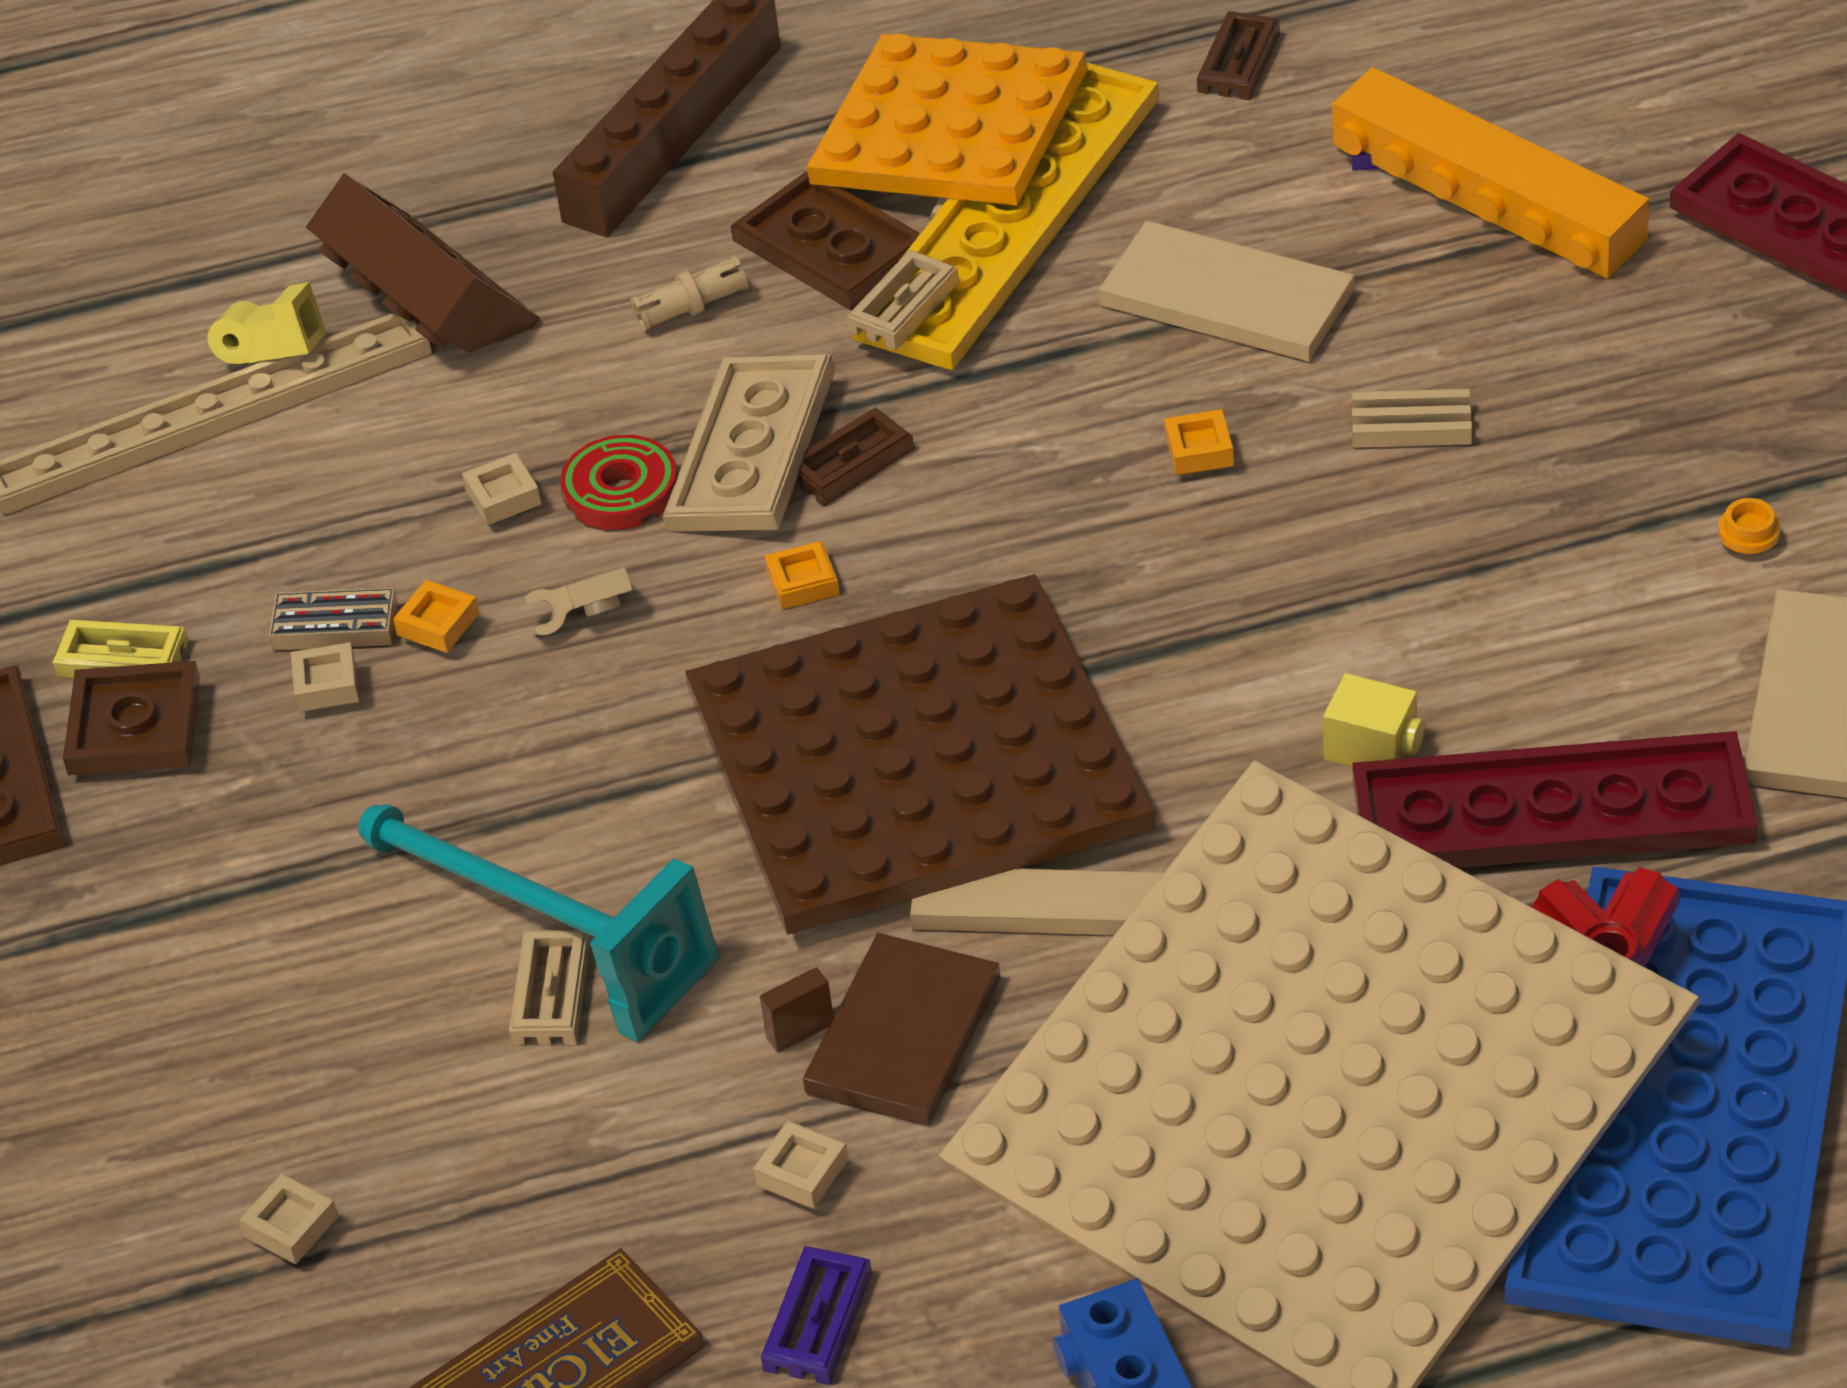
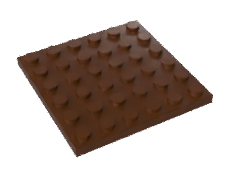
[685,574,1156,935]

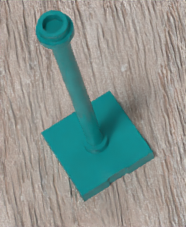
[358,804,720,1042]

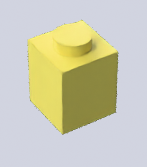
[1323,673,1425,767]

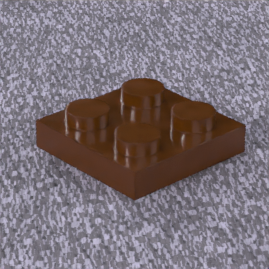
[63,661,200,776]

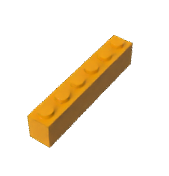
[1332,67,1649,279]

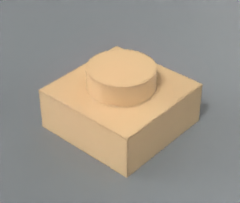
[462,453,542,525]
[291,642,359,712]
[753,1120,848,1209]
[238,1173,338,1264]

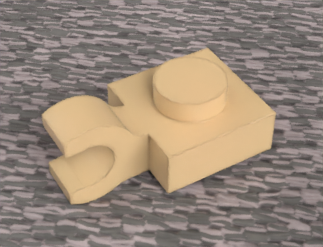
[522,567,632,635]

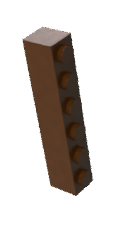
[553,0,781,238]

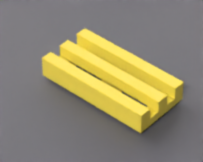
[53,620,189,678]

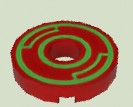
[560,434,678,530]

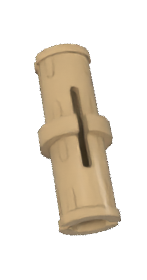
[630,255,749,332]

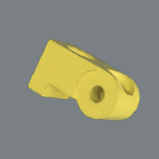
[207,282,326,364]

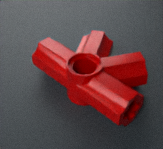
[1531,867,1680,968]

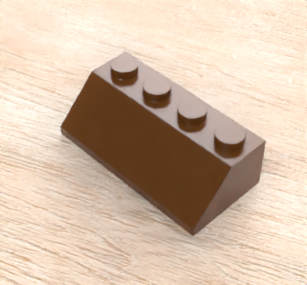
[305,173,540,353]

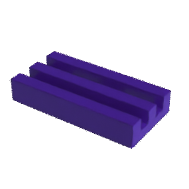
[761,1246,872,1385]

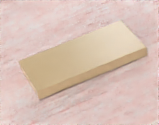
[1098,220,1355,362]
[662,354,836,532]
[1744,589,1847,798]

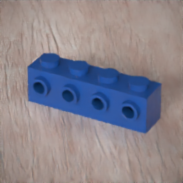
[1052,1278,1192,1388]

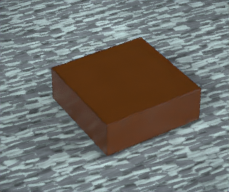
[760,967,834,1053]

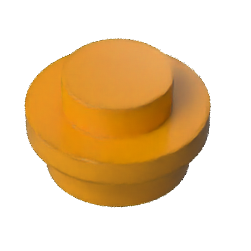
[1718,498,1780,554]

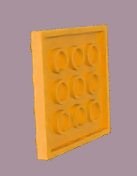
[806,33,1088,205]

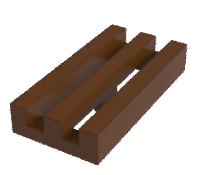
[1197,11,1280,101]
[796,407,914,507]

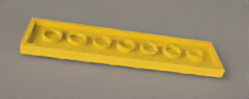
[852,63,1159,371]

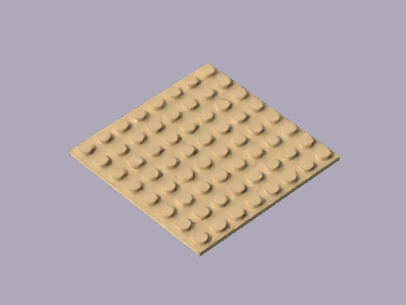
[938,760,1700,1388]

